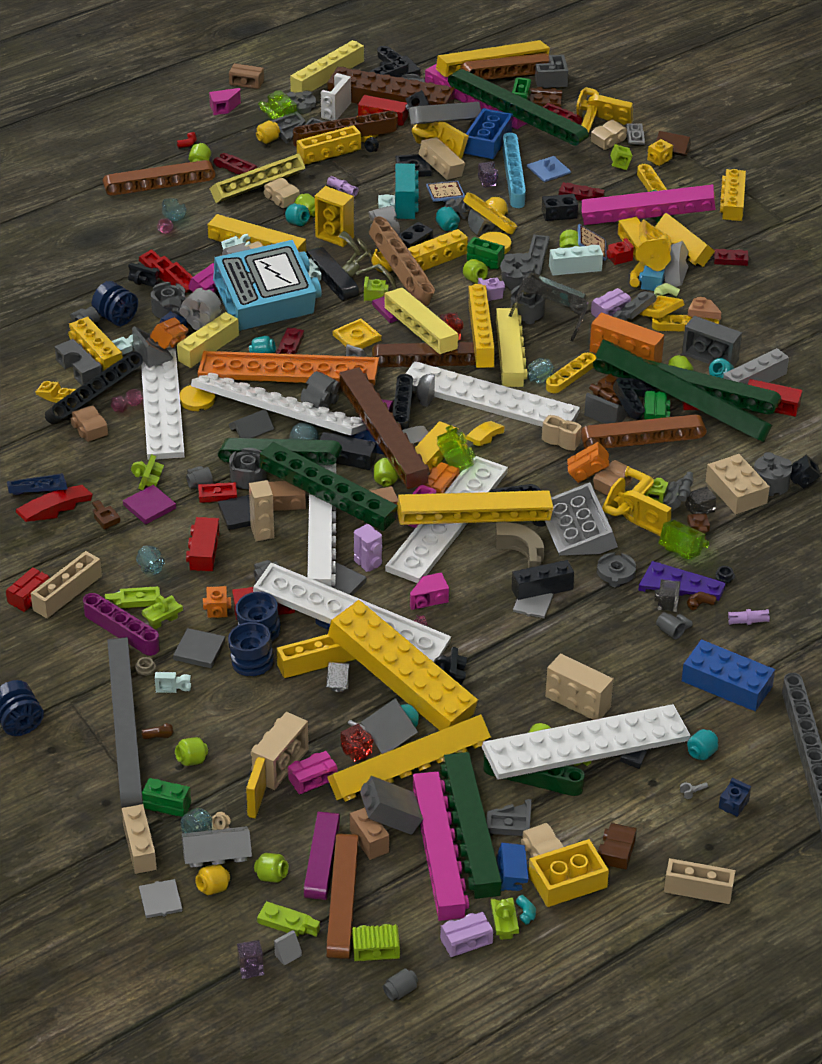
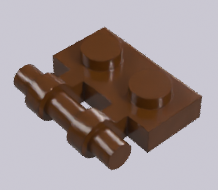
[530,87,562,108]
[589,374,620,405]

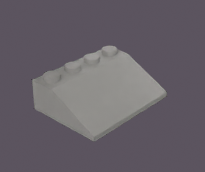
[545,482,618,555]

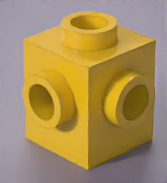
[647,139,673,166]

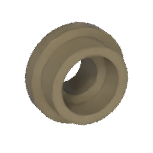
[135,657,156,676]

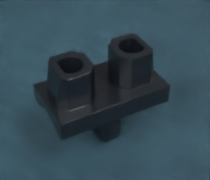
[128,263,160,287]
[434,647,467,685]

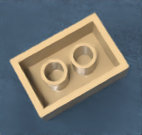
[706,454,770,515]
[545,653,613,720]
[251,712,308,790]

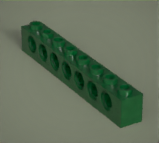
[259,442,398,532]

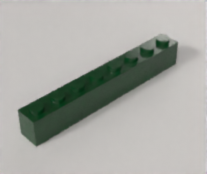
[440,752,501,899]

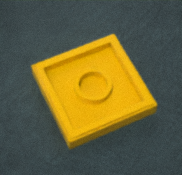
[638,295,684,319]
[333,318,382,349]
[246,757,266,819]

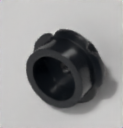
[364,137,379,152]
[716,566,735,583]

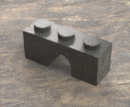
[55,339,102,385]

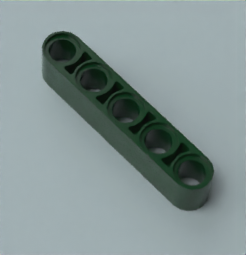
[483,753,585,796]

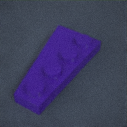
[638,561,726,601]

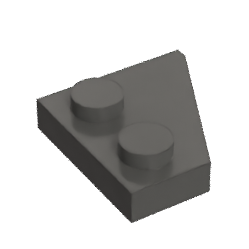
[271,112,305,143]
[487,799,532,836]

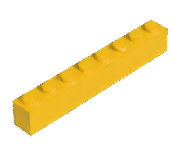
[436,40,550,77]
[469,284,494,368]
[397,491,553,525]
[327,714,491,802]

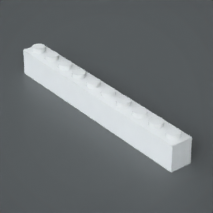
[308,463,336,587]

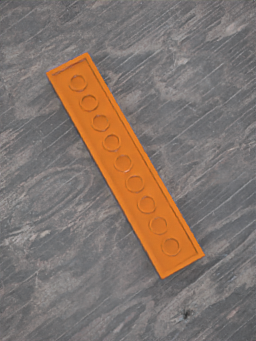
[198,351,379,385]

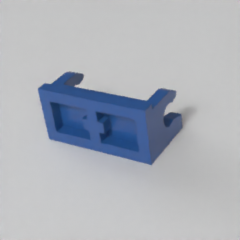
[496,843,529,891]

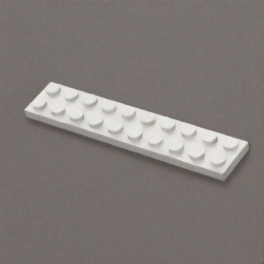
[141,346,185,460]
[406,361,580,427]
[191,373,367,436]
[385,456,508,583]
[253,563,451,662]
[482,704,691,780]

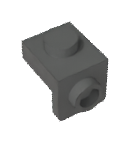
[444,197,471,219]

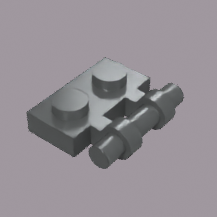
[663,472,694,511]

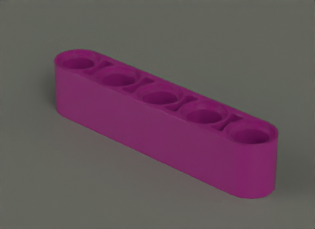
[83,593,160,656]
[304,811,340,900]

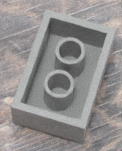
[181,826,252,867]

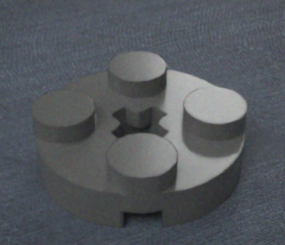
[285,90,316,114]
[597,552,636,587]

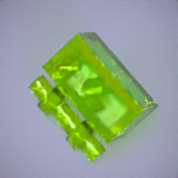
[258,90,297,119]
[437,425,476,472]
[658,520,709,559]

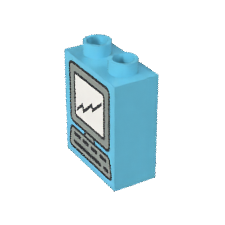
[213,240,322,331]

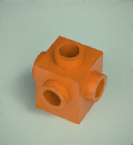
[203,586,231,618]

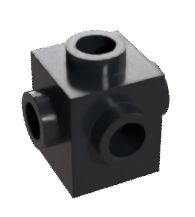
[790,454,821,489]

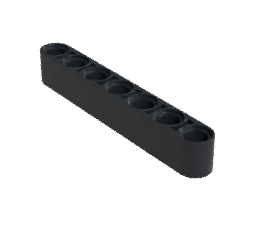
[45,351,143,424]

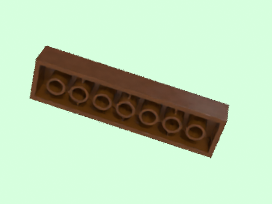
[327,67,455,113]

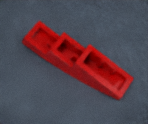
[139,249,193,293]
[16,485,93,522]

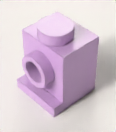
[478,278,505,301]

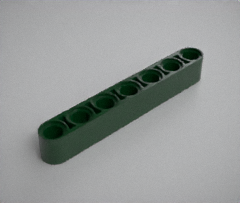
[218,438,342,465]

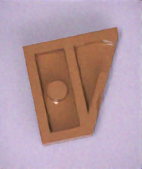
[688,297,722,319]

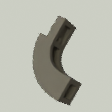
[495,522,544,568]

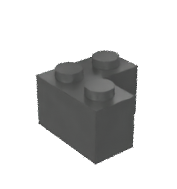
[535,55,568,89]

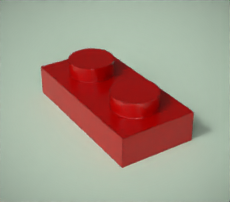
[198,482,237,503]

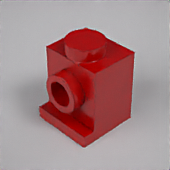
[606,238,634,265]

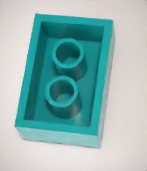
[395,164,419,219]

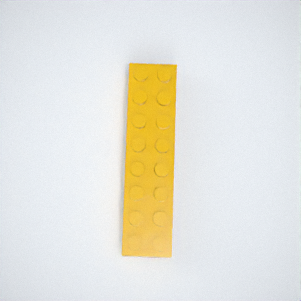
[328,600,478,731]

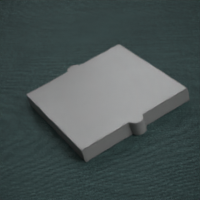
[513,593,553,618]
[139,879,182,918]

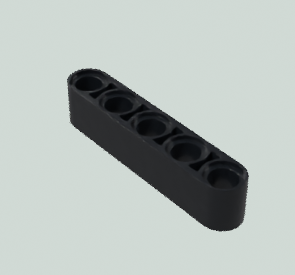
[306,246,359,301]
[393,374,413,430]

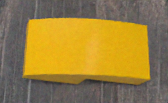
[35,381,76,405]
[466,421,505,446]

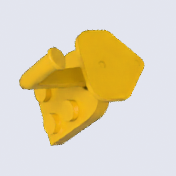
[576,87,633,133]
[411,121,469,160]
[630,219,671,287]
[602,466,671,539]

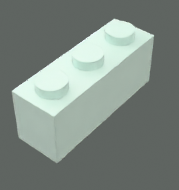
[549,245,603,276]

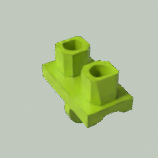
[131,454,164,490]
[142,595,183,629]
[491,898,519,940]

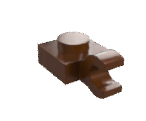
[92,500,120,529]
[687,513,710,541]

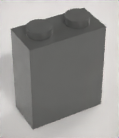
[360,776,423,835]

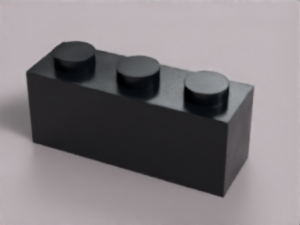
[320,432,377,470]
[512,560,574,600]

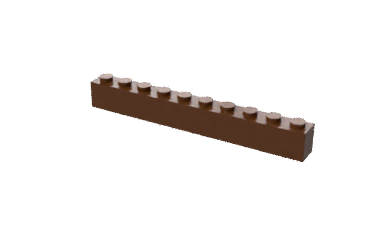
[339,367,430,489]

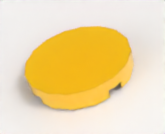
[479,232,511,254]
[179,385,215,411]

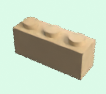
[419,137,465,180]
[249,480,274,541]
[122,804,157,874]
[664,858,735,904]

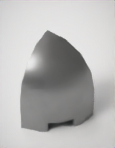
[468,209,496,235]
[417,374,435,407]

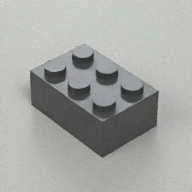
[682,316,742,367]

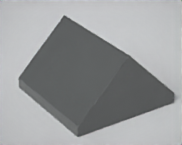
[132,326,173,368]
[584,392,628,424]

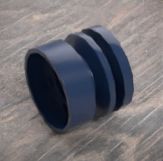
[91,281,138,326]
[236,592,281,641]
[228,622,274,676]
[0,680,44,736]

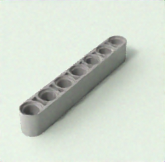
[409,102,481,125]

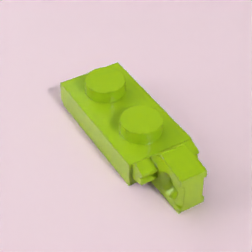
[105,586,160,608]
[257,901,320,937]

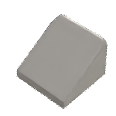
[346,344,367,357]
[274,931,302,965]

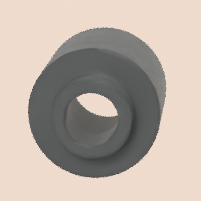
[383,968,418,1001]

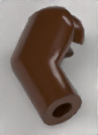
[687,591,716,610]
[142,723,173,739]

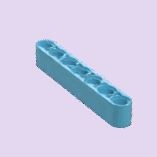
[503,133,526,208]

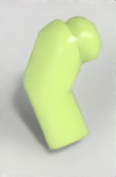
[654,283,680,297]

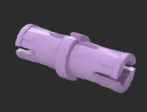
[327,176,359,197]
[728,609,770,625]

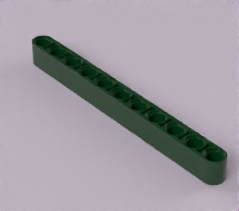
[448,69,589,146]
[595,339,773,442]
[593,357,781,414]

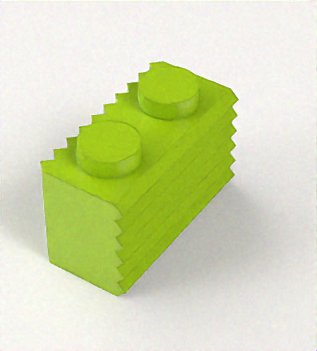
[352,924,400,961]

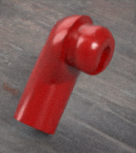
[177,132,197,148]

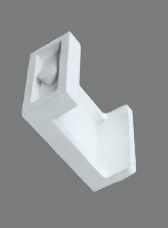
[321,73,351,121]

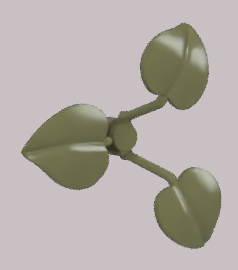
[339,231,396,290]

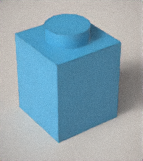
[639,266,665,291]

